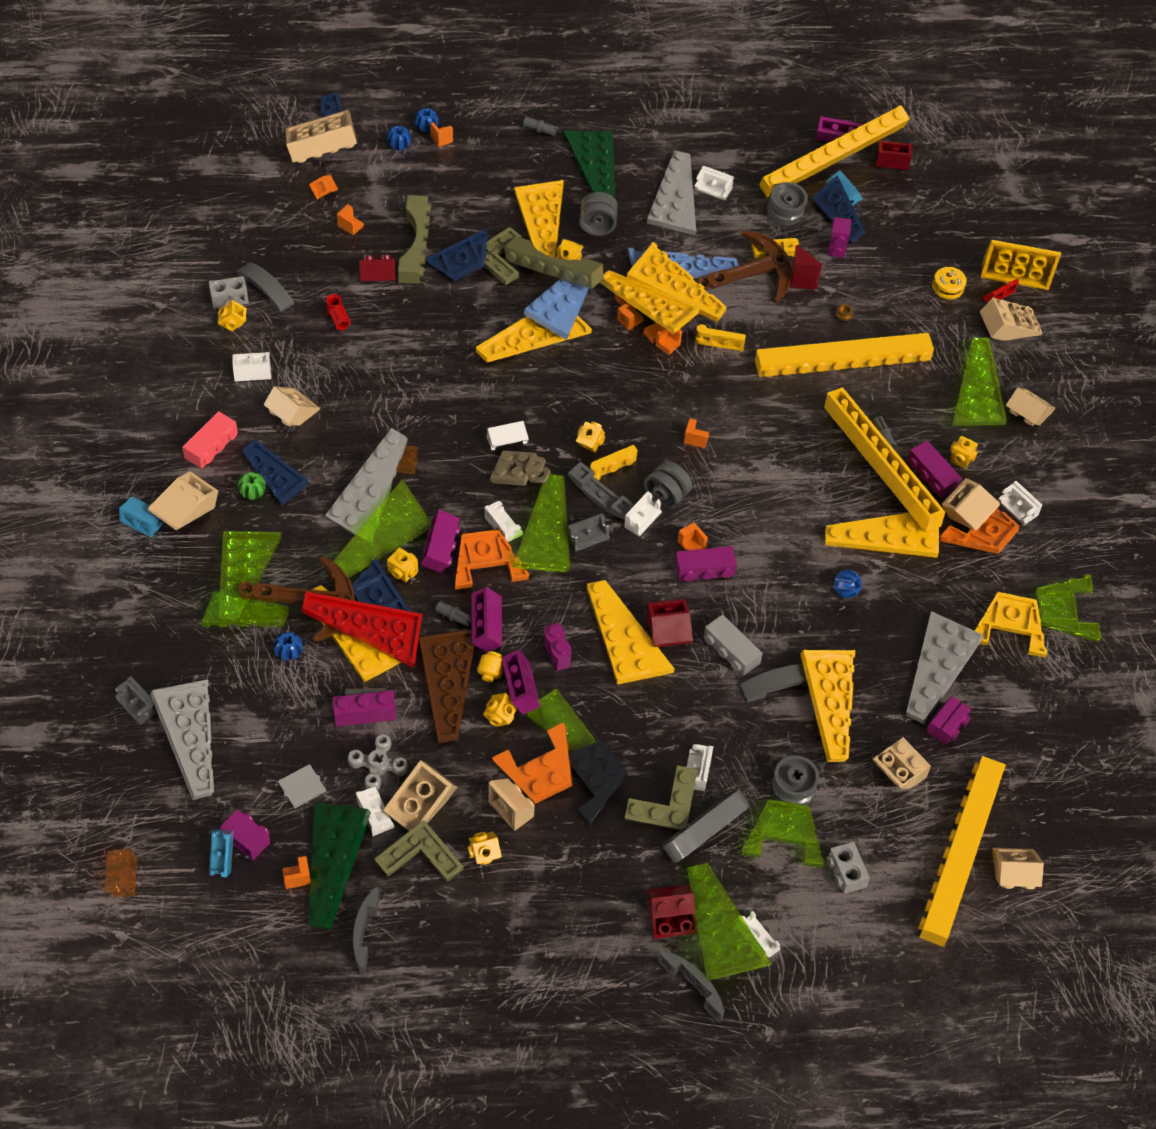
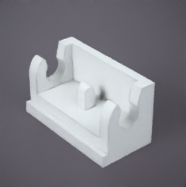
[695,166,734,200]
[233,352,271,381]
[487,421,529,451]
[998,481,1042,525]
[624,491,661,537]
[485,501,523,542]
[687,744,713,791]
[356,787,394,836]
[737,911,780,961]

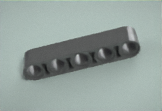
[662,788,750,863]

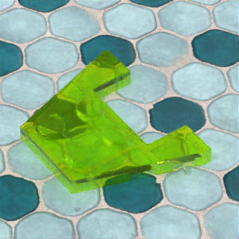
[1035,575,1101,642]
[741,799,824,868]

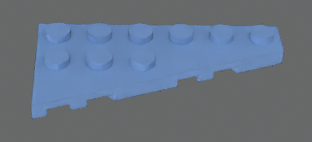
[628,248,739,282]
[524,279,589,340]

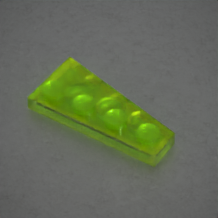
[526,688,597,751]

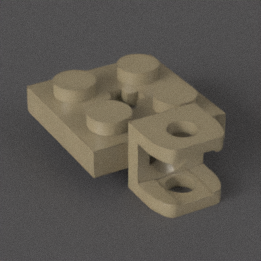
[490,451,550,486]

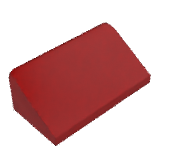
[982,278,1019,303]

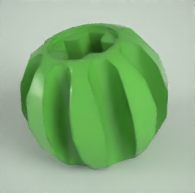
[237,472,266,500]

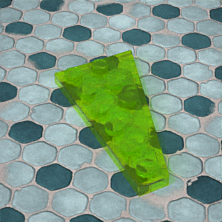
[513,474,570,572]

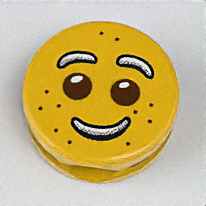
[932,267,966,299]

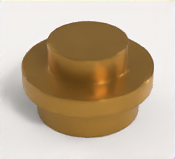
[836,304,853,321]

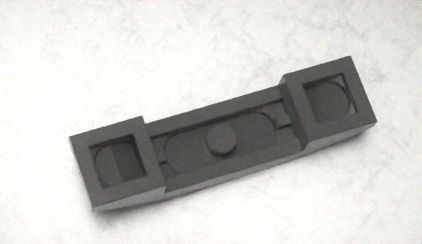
[236,262,294,313]
[568,462,634,519]
[740,664,808,702]
[353,887,380,976]
[658,951,724,1023]

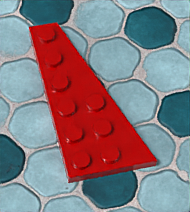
[302,591,422,668]

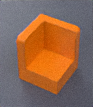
[430,122,453,147]
[309,175,338,199]
[337,205,364,235]
[617,303,644,331]
[656,327,682,355]
[684,418,709,448]
[677,522,708,551]
[282,856,311,889]

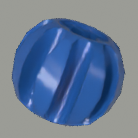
[414,108,439,133]
[386,125,411,151]
[834,570,862,598]
[273,632,303,661]

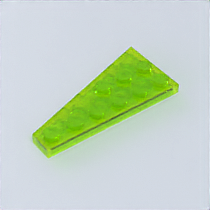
[952,338,1007,426]
[333,479,431,578]
[218,531,281,624]
[687,863,772,981]

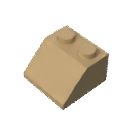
[264,386,320,426]
[1006,387,1055,426]
[488,779,535,831]
[992,848,1044,889]

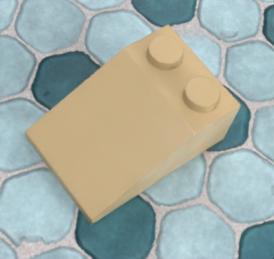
[383,760,457,831]

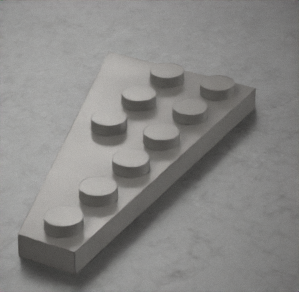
[647,150,696,236]
[325,428,408,546]
[907,611,983,724]
[150,679,214,800]

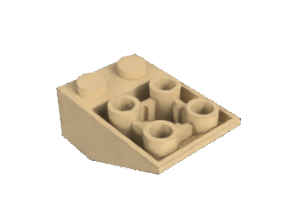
[980,298,1043,341]
[148,471,218,530]

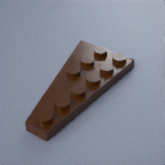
[419,629,475,743]

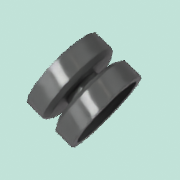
[767,182,808,226]
[580,192,618,236]
[644,461,692,509]
[771,756,819,809]

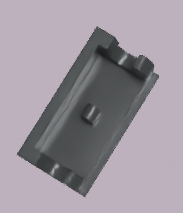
[568,513,610,552]
[115,676,157,725]

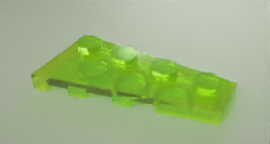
[202,591,290,627]

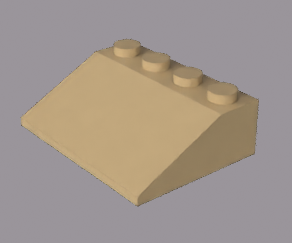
[286,110,357,163]

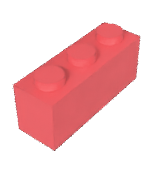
[182,412,238,469]

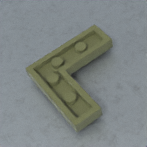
[484,227,521,285]
[625,766,697,830]
[374,820,464,882]

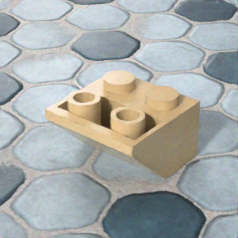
[942,478,1000,531]
[873,737,931,790]

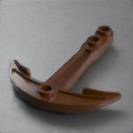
[696,231,792,303]
[238,557,355,642]

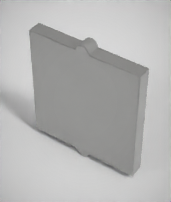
[278,764,326,809]

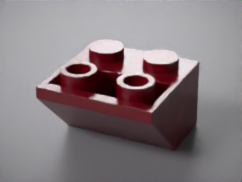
[876,141,912,170]
[359,255,396,281]
[646,599,693,647]
[647,885,697,939]

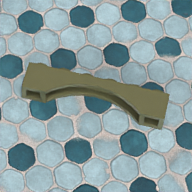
[398,195,431,284]
[505,236,604,289]

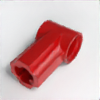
[326,294,351,331]

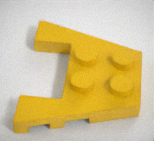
[975,592,1047,658]

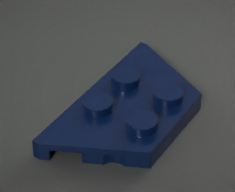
[425,229,488,281]
[352,559,410,611]

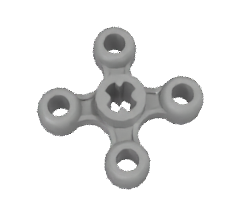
[348,734,408,791]

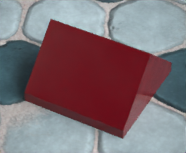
[791,245,822,290]

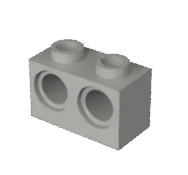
[209,276,249,309]
[827,842,870,894]

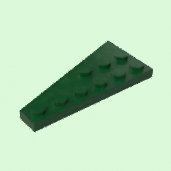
[563,130,615,198]
[308,802,371,930]

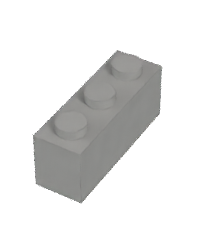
[704,614,763,676]

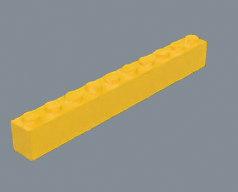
[759,106,910,199]
[755,333,934,377]
[824,387,945,533]
[918,756,1006,947]

